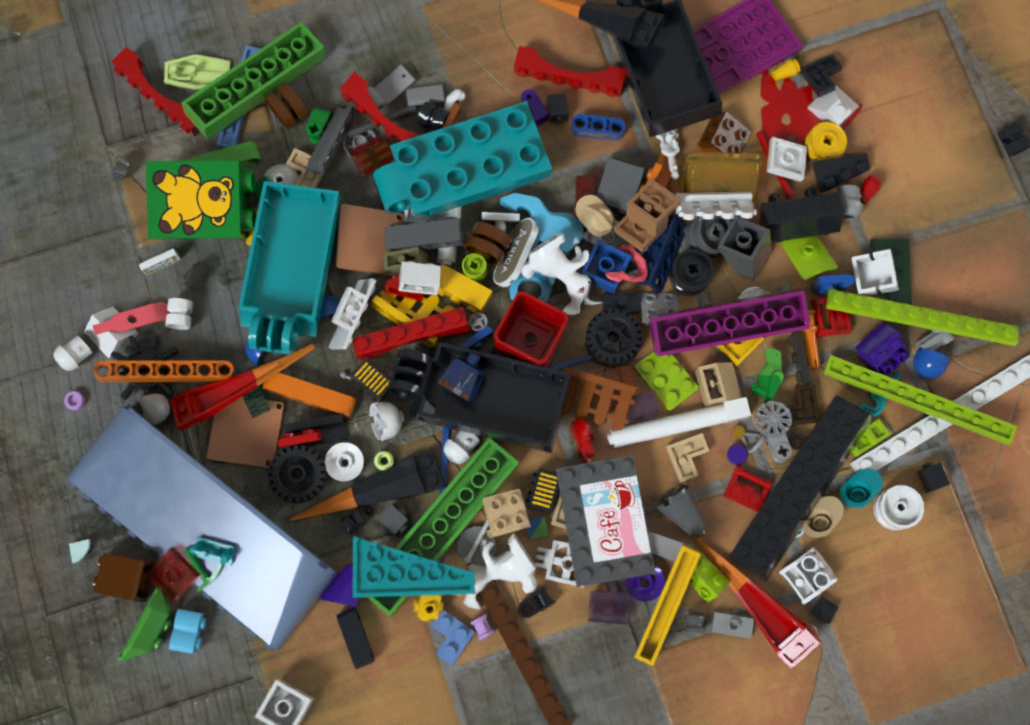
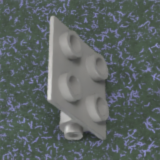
[641,292,680,326]

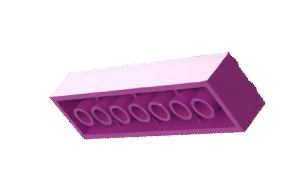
[648,289,810,356]

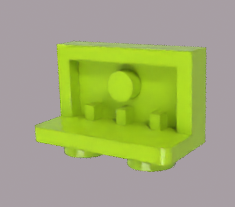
[689,553,730,603]

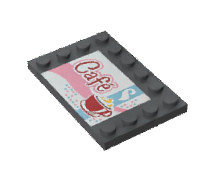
[556,455,656,587]

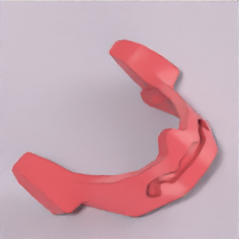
[605,244,648,282]

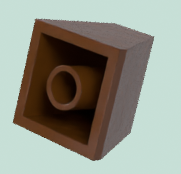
[92,553,155,602]

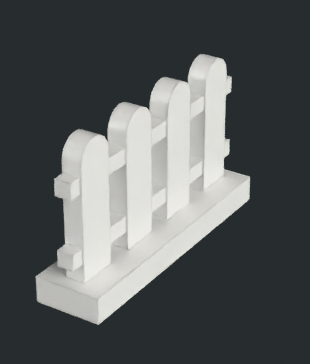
[675,191,756,220]

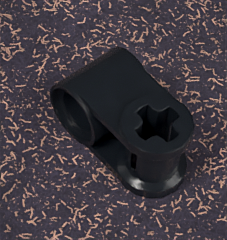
[517,585,556,619]

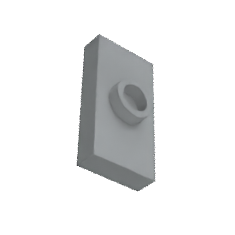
[711,612,754,639]

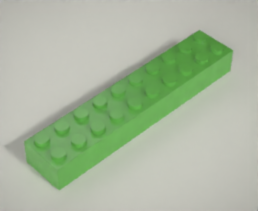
[367,438,519,617]

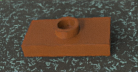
[441,103,461,129]

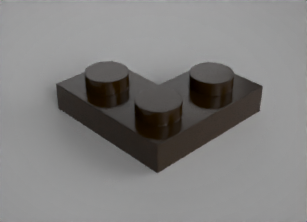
[779,384,820,427]

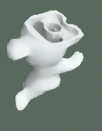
[521,232,603,316]
[456,532,537,610]

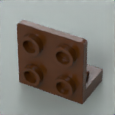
[698,111,751,163]

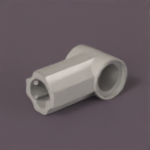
[915,330,956,351]

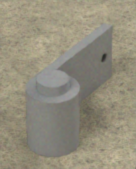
[368,65,415,112]

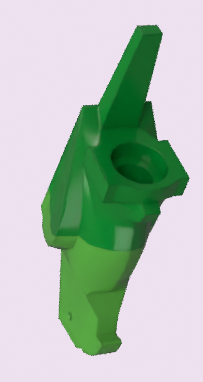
[751,348,784,420]

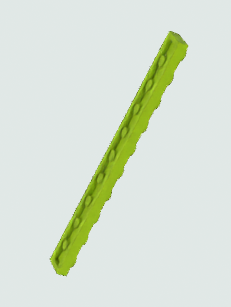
[826,289,1019,346]
[823,355,1017,445]

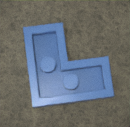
[431,610,475,665]

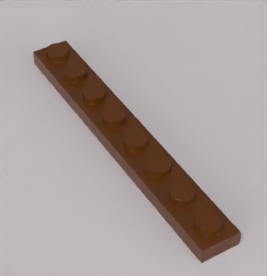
[479,581,572,725]

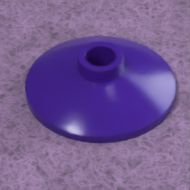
[625,564,665,602]

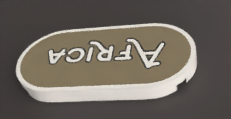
[493,218,538,288]

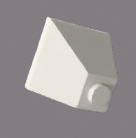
[808,86,859,127]

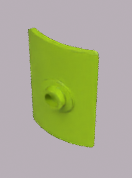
[780,236,838,280]

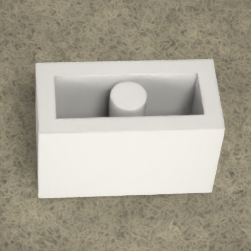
[399,261,441,295]

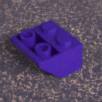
[855,323,909,376]

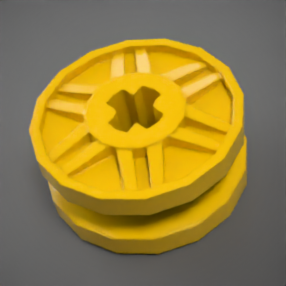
[804,122,847,159]

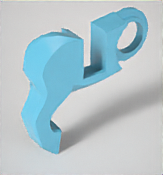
[500,193,583,303]

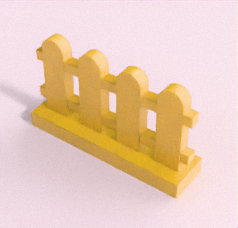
[372,276,454,348]

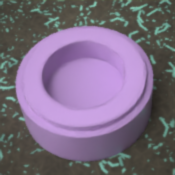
[64,391,85,411]

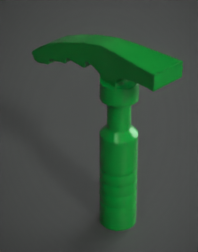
[183,546,223,592]

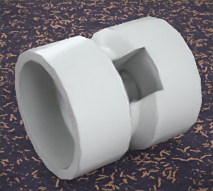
[165,298,194,330]

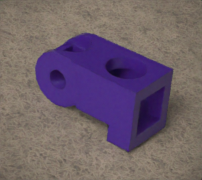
[521,89,549,127]

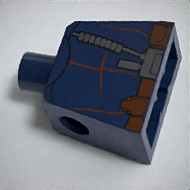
[438,352,484,401]

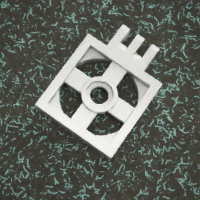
[534,540,584,588]

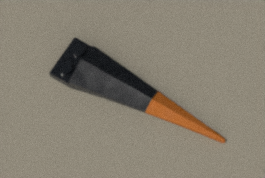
[536,0,666,50]
[290,450,446,521]

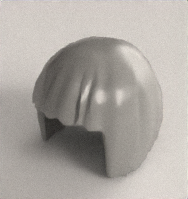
[139,393,170,425]

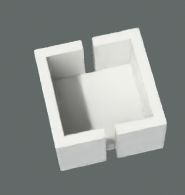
[851,249,899,296]

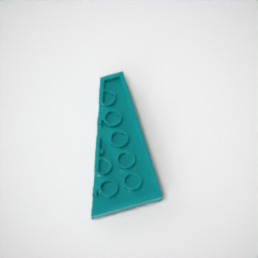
[353,536,475,598]

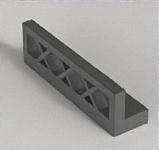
[307,103,354,176]

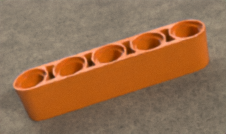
[262,372,357,418]

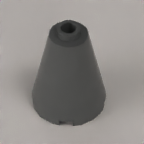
[655,482,707,538]

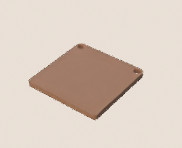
[335,204,404,276]
[206,397,284,468]

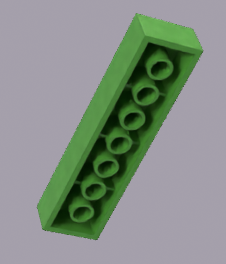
[181,22,325,140]

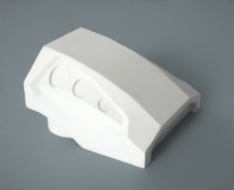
[779,547,837,605]

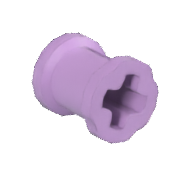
[470,614,495,640]

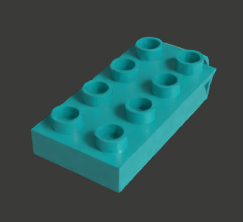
[373,101,552,217]
[238,181,342,355]

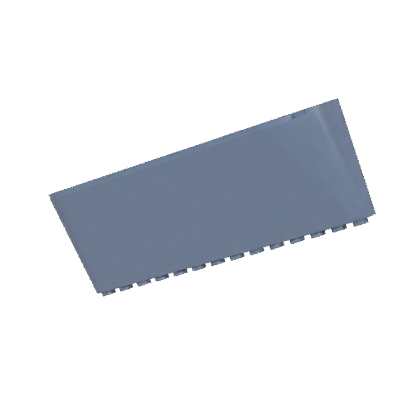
[67,402,340,651]

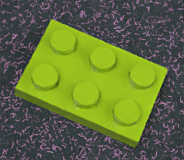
[633,351,699,412]

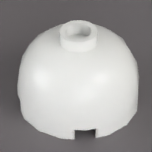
[370,401,404,441]

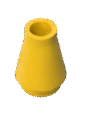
[771,59,800,81]

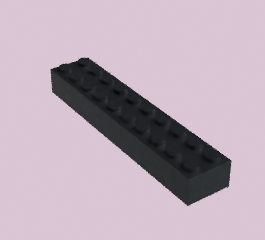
[730,395,871,582]

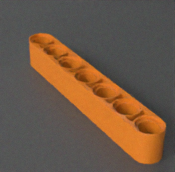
[93,360,234,382]

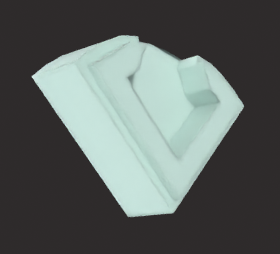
[69,539,91,563]

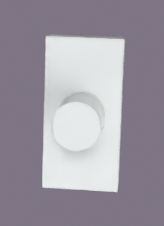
[482,212,520,233]

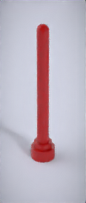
[756,131,798,200]

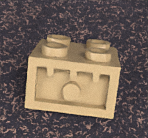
[482,489,530,539]

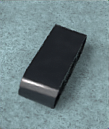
[336,607,375,669]

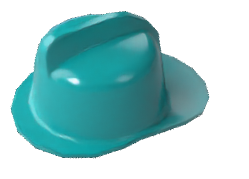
[839,469,883,509]

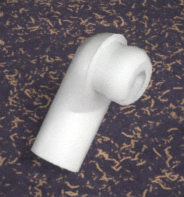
[444,89,465,111]

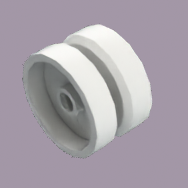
[873,485,924,530]

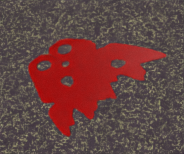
[761,70,862,163]

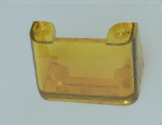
[682,152,761,209]

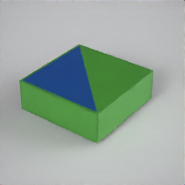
[527,516,549,540]

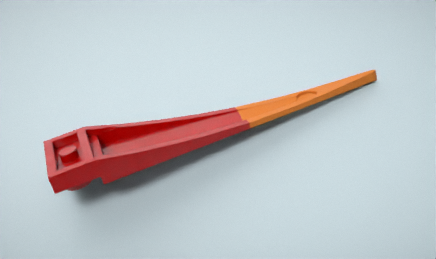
[170,344,316,432]
[693,536,821,669]

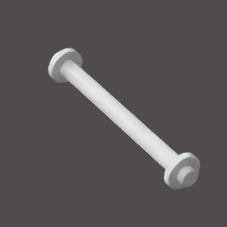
[463,520,489,565]

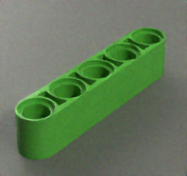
[180,141,261,167]

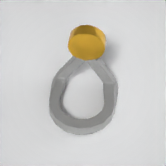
[732,426,766,454]

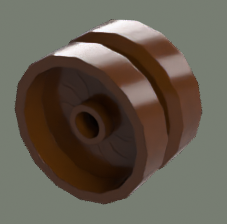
[263,82,309,130]
[464,222,512,265]

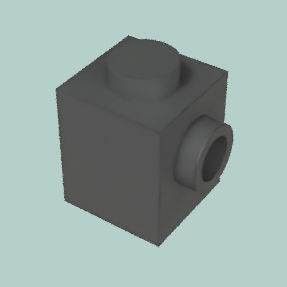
[377,504,409,535]

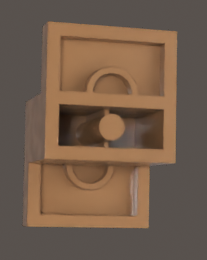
[614,179,681,252]

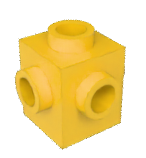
[413,595,443,622]

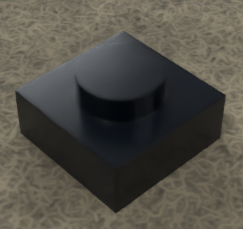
[810,596,839,624]

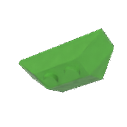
[117,586,173,661]

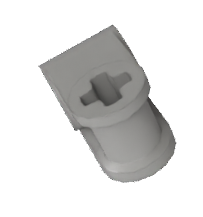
[764,426,792,463]

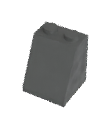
[596,156,645,214]
[718,216,772,282]

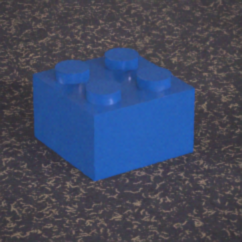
[581,240,632,294]

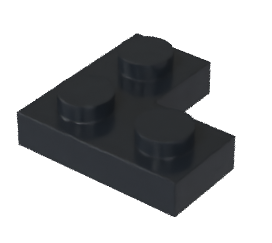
[800,54,842,97]

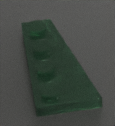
[870,239,912,305]

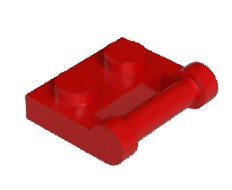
[811,298,852,338]
[278,429,322,447]
[722,464,773,513]

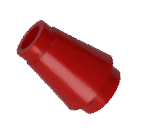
[860,175,882,205]

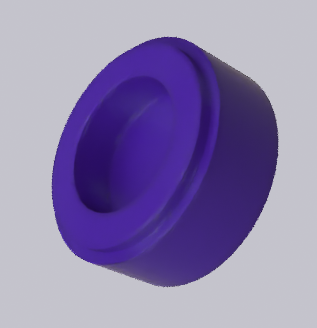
[727,445,747,465]

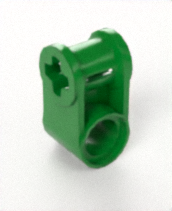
[306,106,334,144]

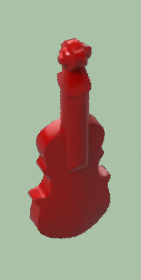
[570,418,595,463]

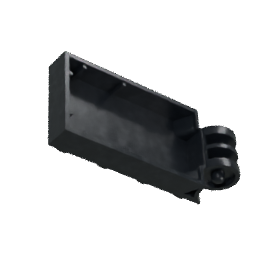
[612,0,722,137]
[387,342,572,453]

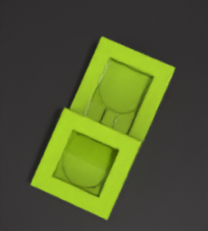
[852,419,891,457]

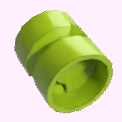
[462,253,487,283]

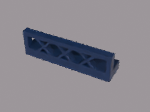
[637,215,687,293]

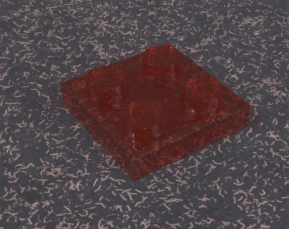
[146,547,200,603]

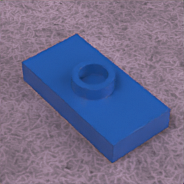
[458,326,493,350]

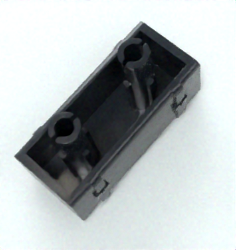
[759,187,844,243]

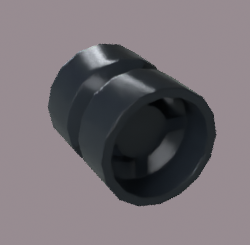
[417,101,450,131]
[997,122,1030,157]

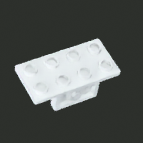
[329,278,376,349]

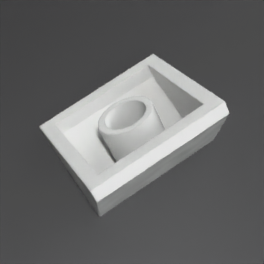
[84,306,138,359]

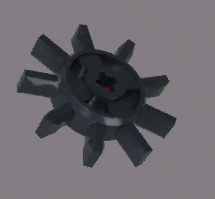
[110,334,184,401]

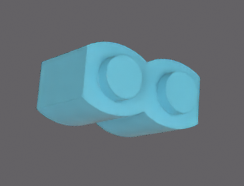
[169,609,207,654]

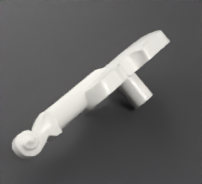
[656,129,679,180]

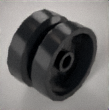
[669,249,714,296]

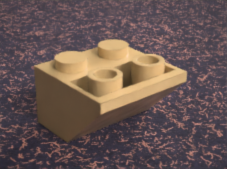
[695,362,742,408]

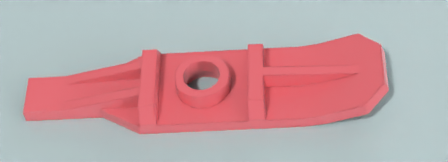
[92,302,170,335]

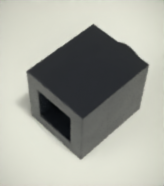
[547,93,569,124]
[917,461,950,493]

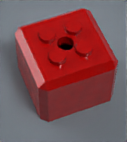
[494,291,569,367]

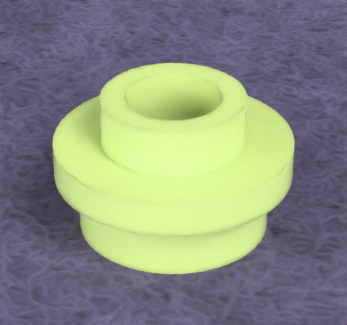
[374,451,394,471]

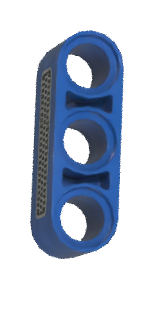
[571,114,626,141]

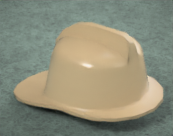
[575,195,614,237]
[802,496,844,538]

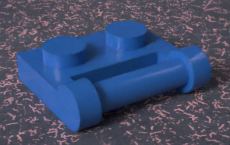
[811,274,855,295]

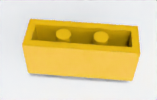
[437,264,493,314]

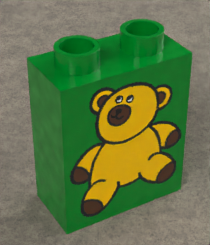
[146,161,256,240]

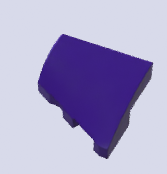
[321,564,359,607]

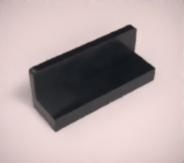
[284,414,348,447]

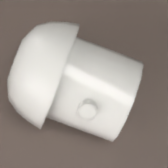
[53,335,92,371]
[444,431,480,464]

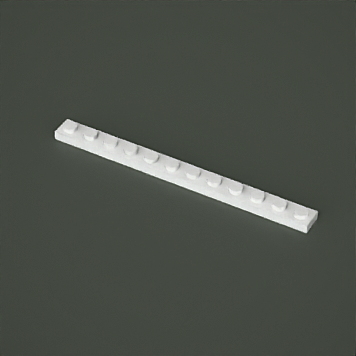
[850,354,1030,473]

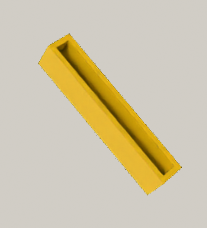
[634,544,701,666]

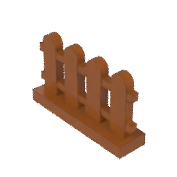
[563,366,641,431]

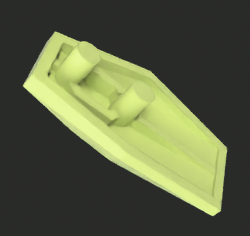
[164,54,230,90]

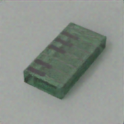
[242,386,271,418]

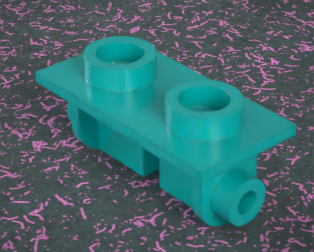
[190,537,235,566]

